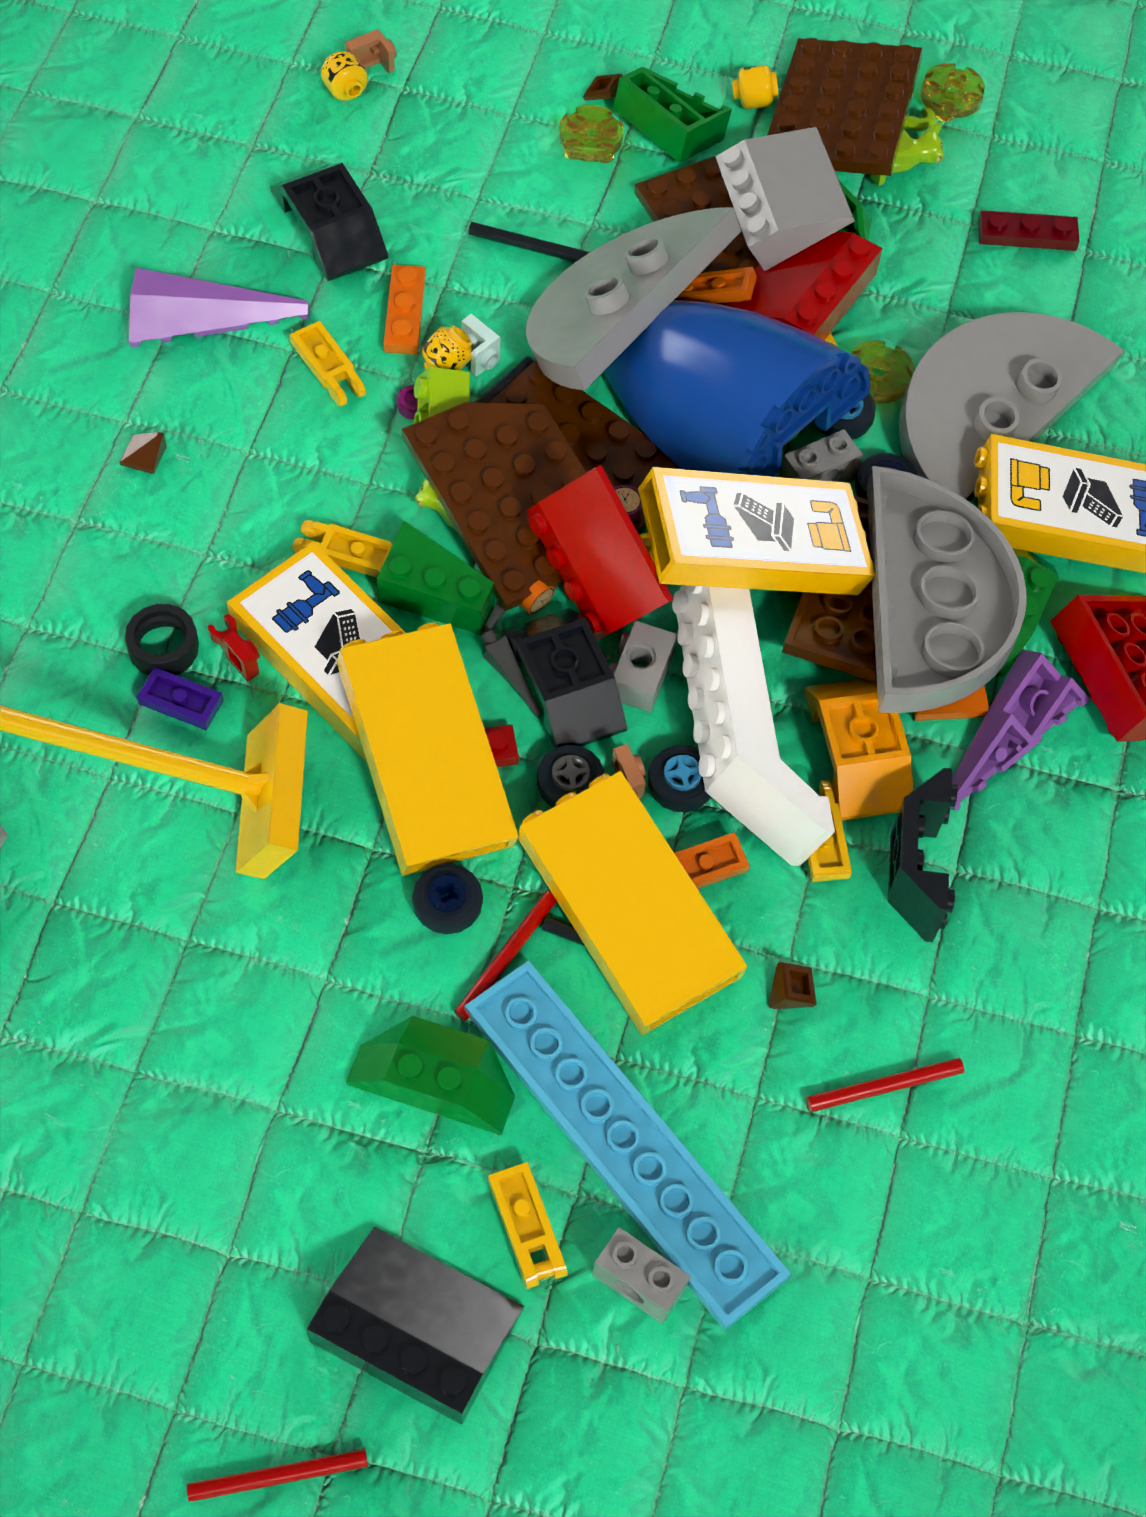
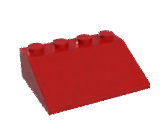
[725,231,883,340]
[526,465,674,640]
[1050,595,1146,742]

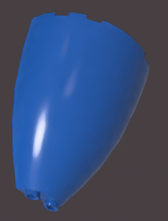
[603,300,870,477]

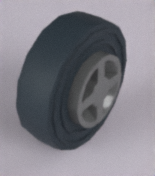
[536,745,605,808]

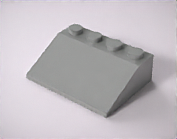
[715,127,855,271]

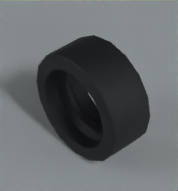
[125,604,199,675]

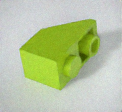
[413,366,470,424]

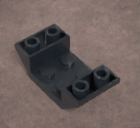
[270,163,388,282]
[502,608,627,748]
[888,768,958,942]

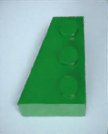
[613,67,732,163]
[377,521,494,635]

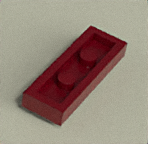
[978,210,1080,251]

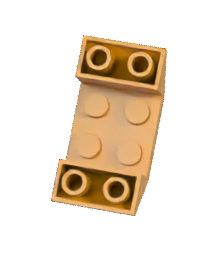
[804,679,913,821]

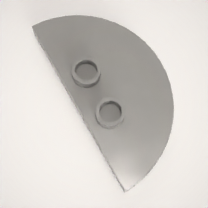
[526,207,742,391]
[899,312,1125,502]
[867,466,1027,713]

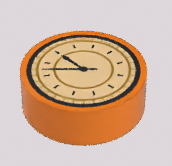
[520,580,555,615]

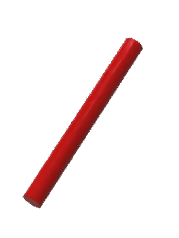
[454,890,557,1021]
[806,1058,964,1113]
[187,1449,368,1502]

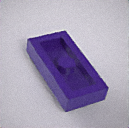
[137,667,224,731]

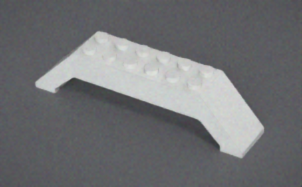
[672,585,835,866]

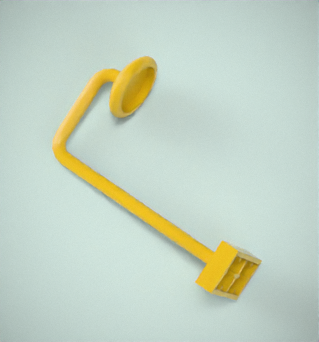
[0,703,308,879]

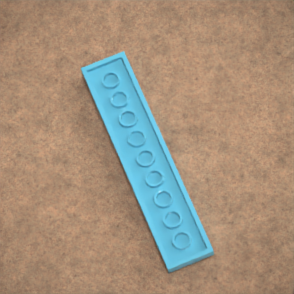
[464,960,792,1331]

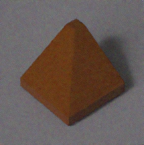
[583,74,623,101]
[120,432,167,474]
[769,962,817,1009]

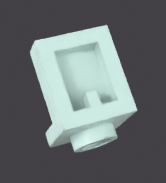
[462,313,500,376]

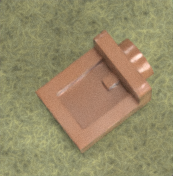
[345,29,397,74]
[611,743,646,800]

